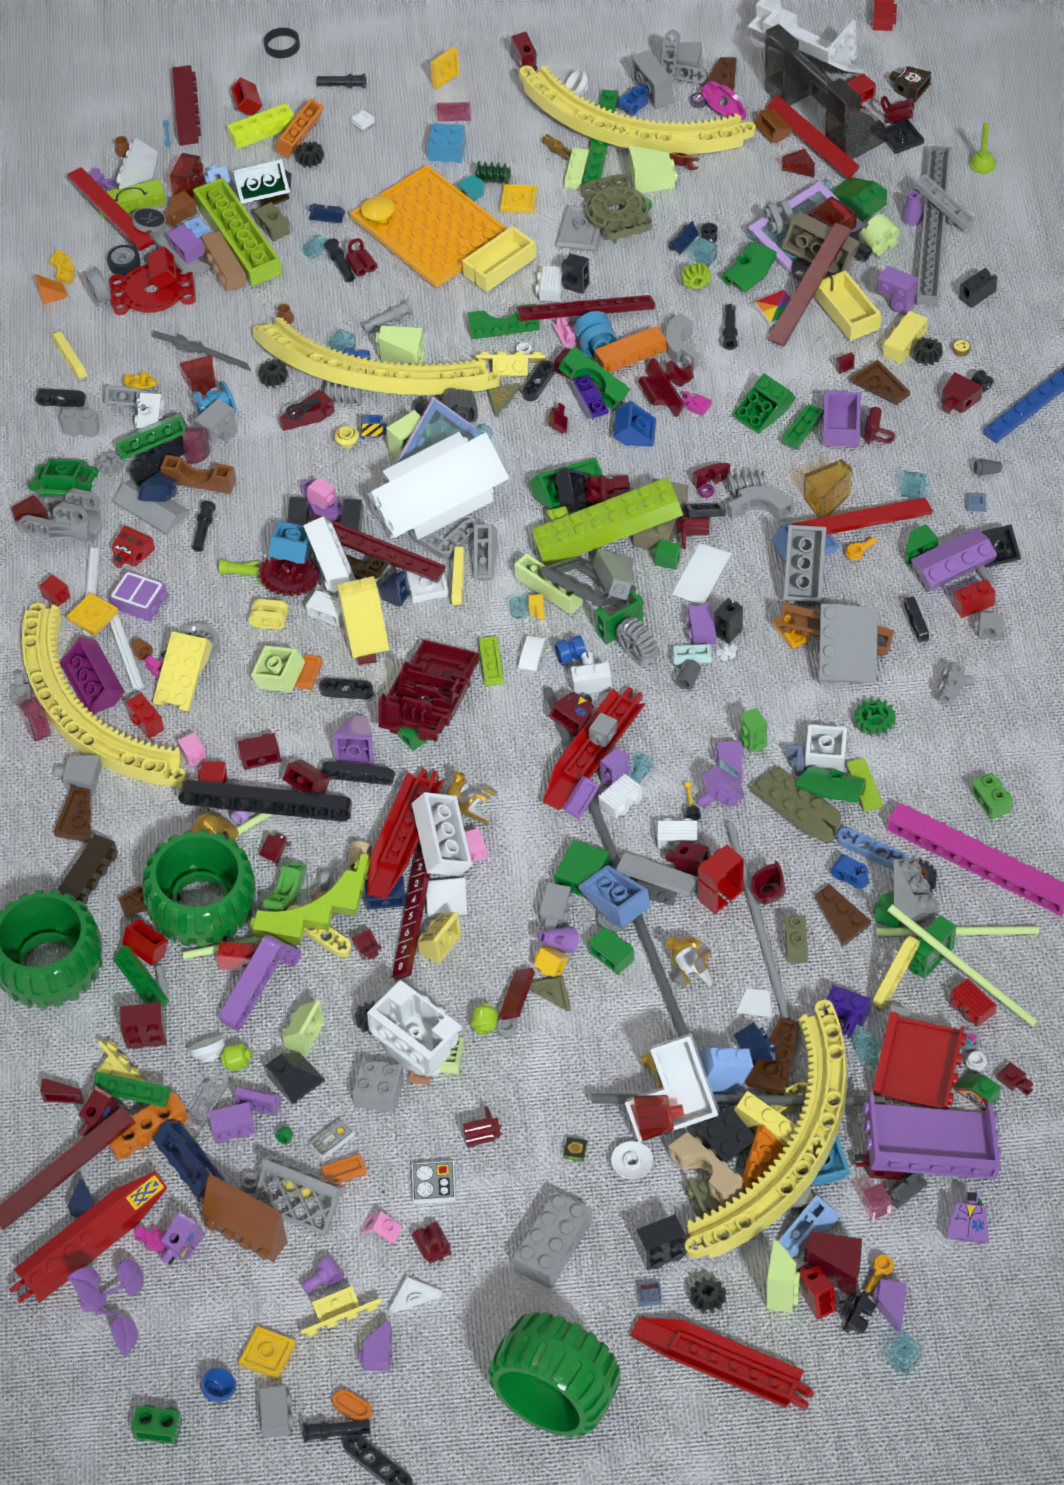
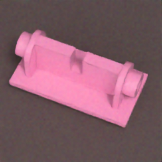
[552,317,580,348]

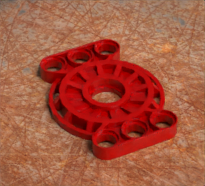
[109,264,196,315]

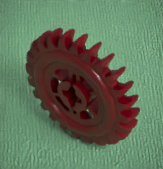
[259,557,319,597]

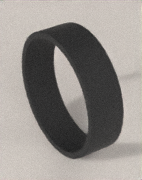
[264,27,300,59]

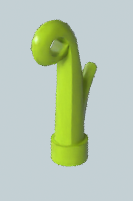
[219,559,264,586]

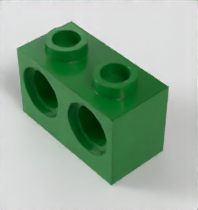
[131,1405,183,1445]

